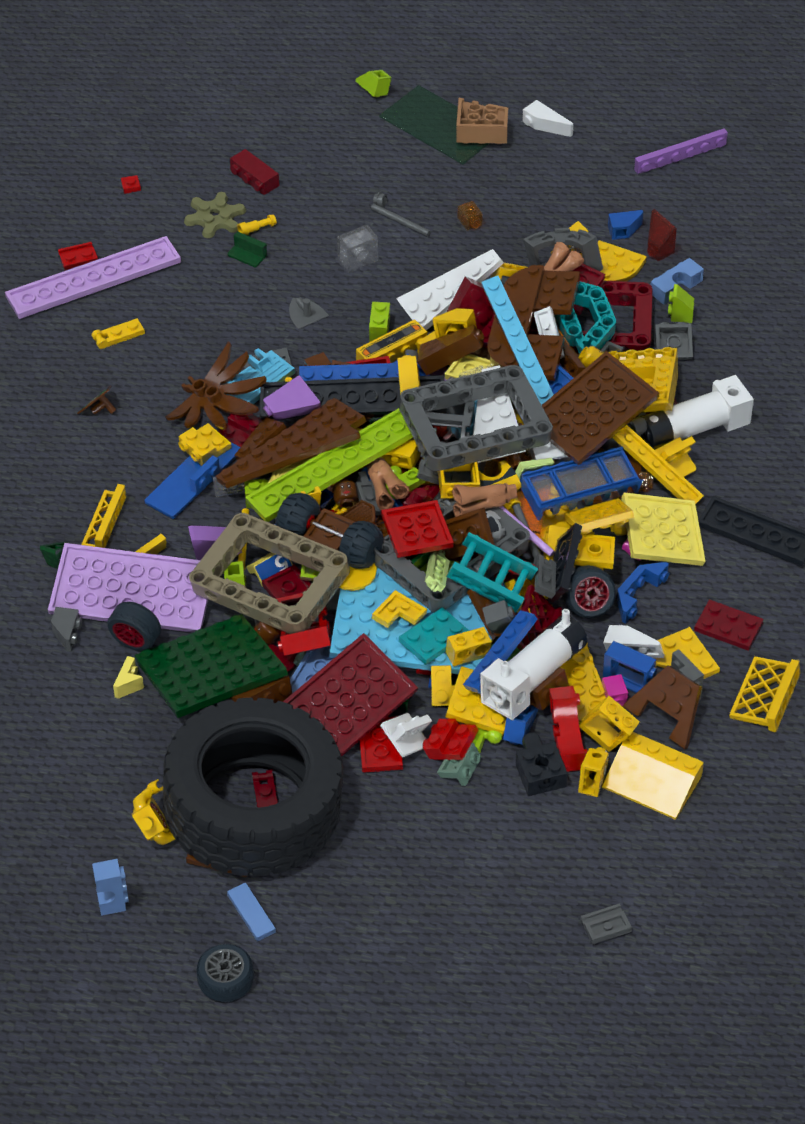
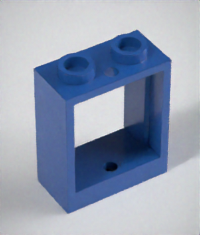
[603,641,657,693]

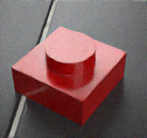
[121,175,141,194]

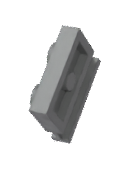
[580,903,632,945]

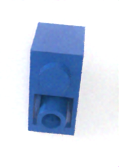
[608,210,643,240]

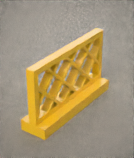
[729,656,801,732]

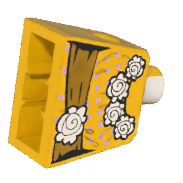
[578,747,609,797]

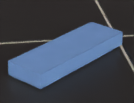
[227,882,276,941]

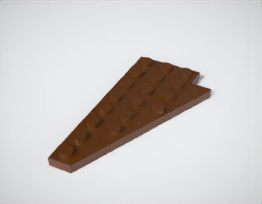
[215,398,366,488]

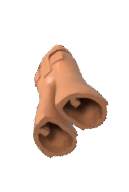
[544,242,584,271]
[367,457,410,510]
[452,483,517,517]

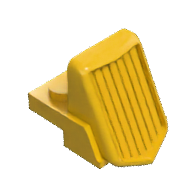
[655,436,696,477]

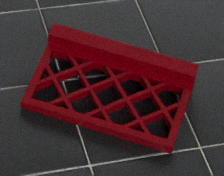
[517,585,562,651]

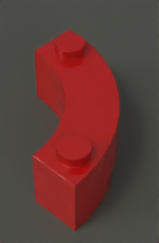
[549,686,588,772]

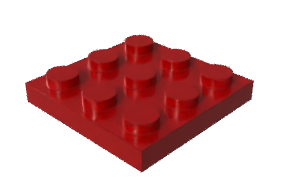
[381,500,454,558]

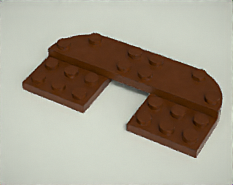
[488,265,581,381]

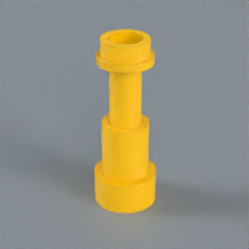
[237,215,277,235]

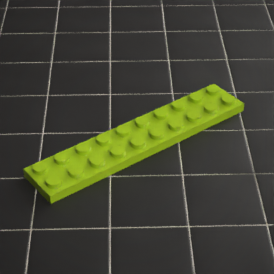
[245,408,413,522]

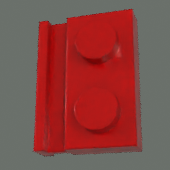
[58,242,98,270]

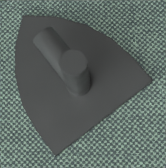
[289,297,329,329]

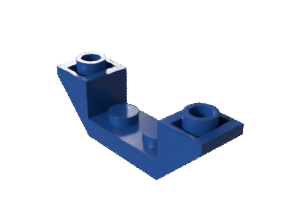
[617,562,670,624]

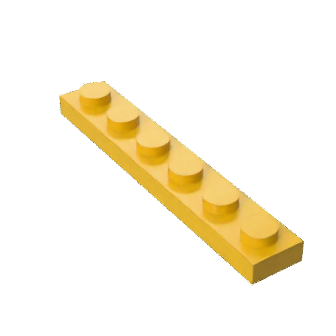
[612,425,704,505]

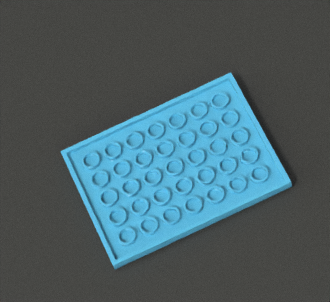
[329,567,492,674]

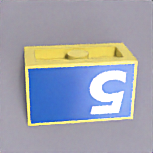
[246,552,293,587]

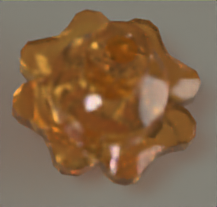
[639,471,654,492]

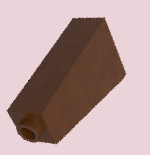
[417,325,484,375]

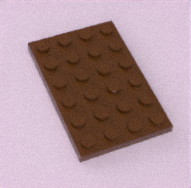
[542,351,659,465]

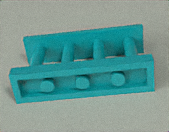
[446,532,538,613]

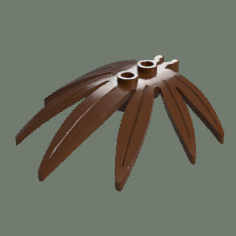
[165,341,267,430]

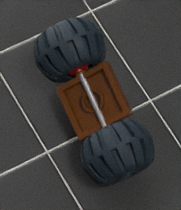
[276,493,384,569]

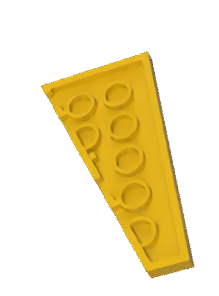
[560,643,615,727]

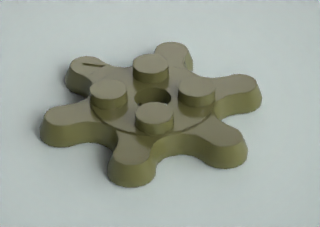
[184,192,246,238]

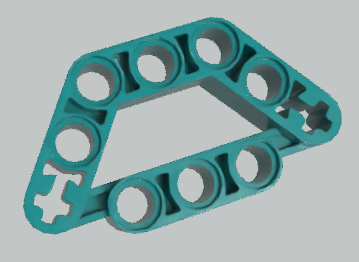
[554,281,616,355]

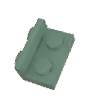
[437,743,481,786]

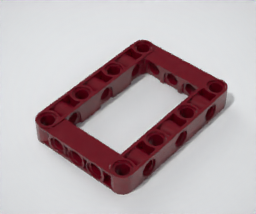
[528,280,652,354]

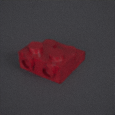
[218,414,263,447]

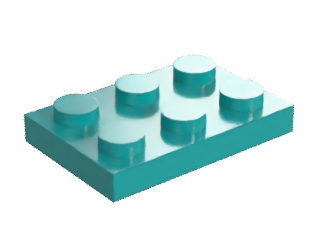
[399,607,470,665]

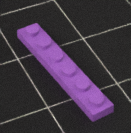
[634,129,728,174]

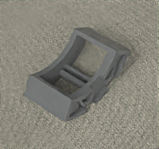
[523,228,603,271]
[418,401,475,457]

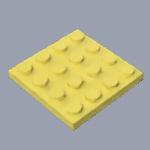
[621,493,706,566]

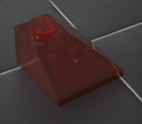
[647,209,677,261]

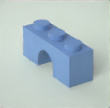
[650,258,704,305]
[92,859,129,916]

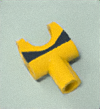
[479,460,521,513]

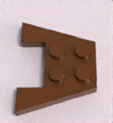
[623,665,702,749]

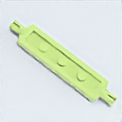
[425,550,450,592]

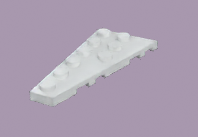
[396,249,504,330]
[473,365,526,463]

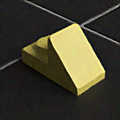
[113,656,144,698]

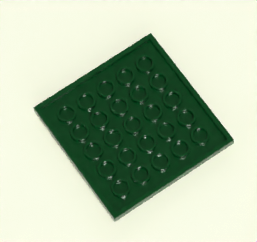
[134,614,288,718]

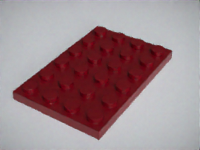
[283,633,418,756]

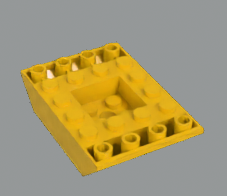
[608,347,678,412]

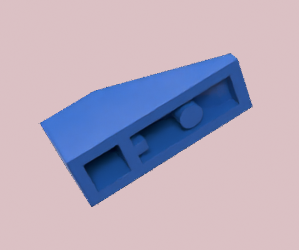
[503,705,538,745]

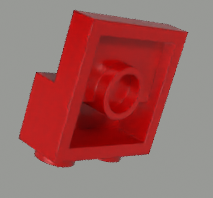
[423,719,479,760]

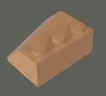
[457,98,508,144]

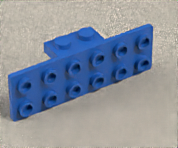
[144,442,240,519]

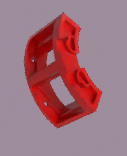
[277,593,331,656]

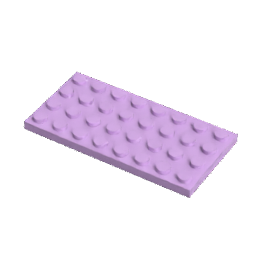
[48,543,208,633]

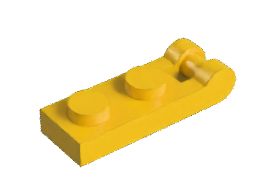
[91,318,145,349]

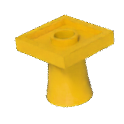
[574,533,615,571]

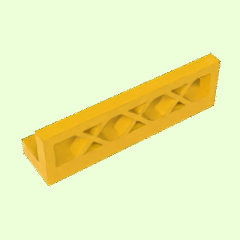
[81,484,126,548]

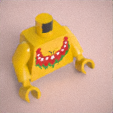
[132,779,176,845]

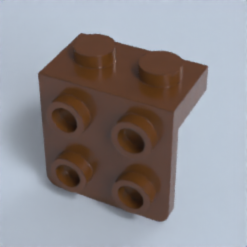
[530,667,569,710]

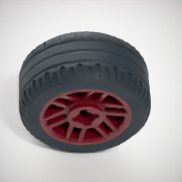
[563,565,616,618]
[107,602,161,651]

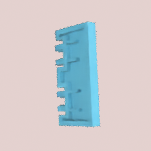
[223,348,295,404]

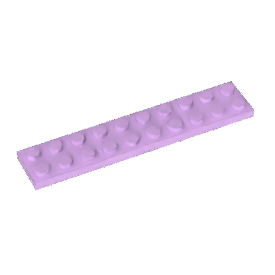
[5,236,181,319]

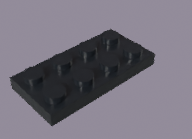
[544,523,582,604]

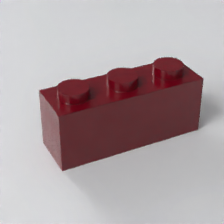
[230,149,279,195]

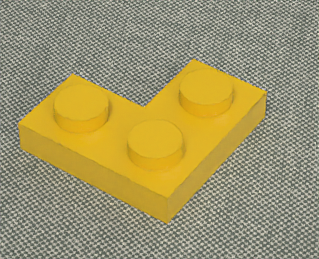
[372,590,427,628]
[431,665,455,706]

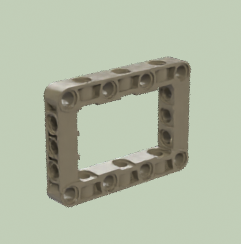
[189,513,350,634]

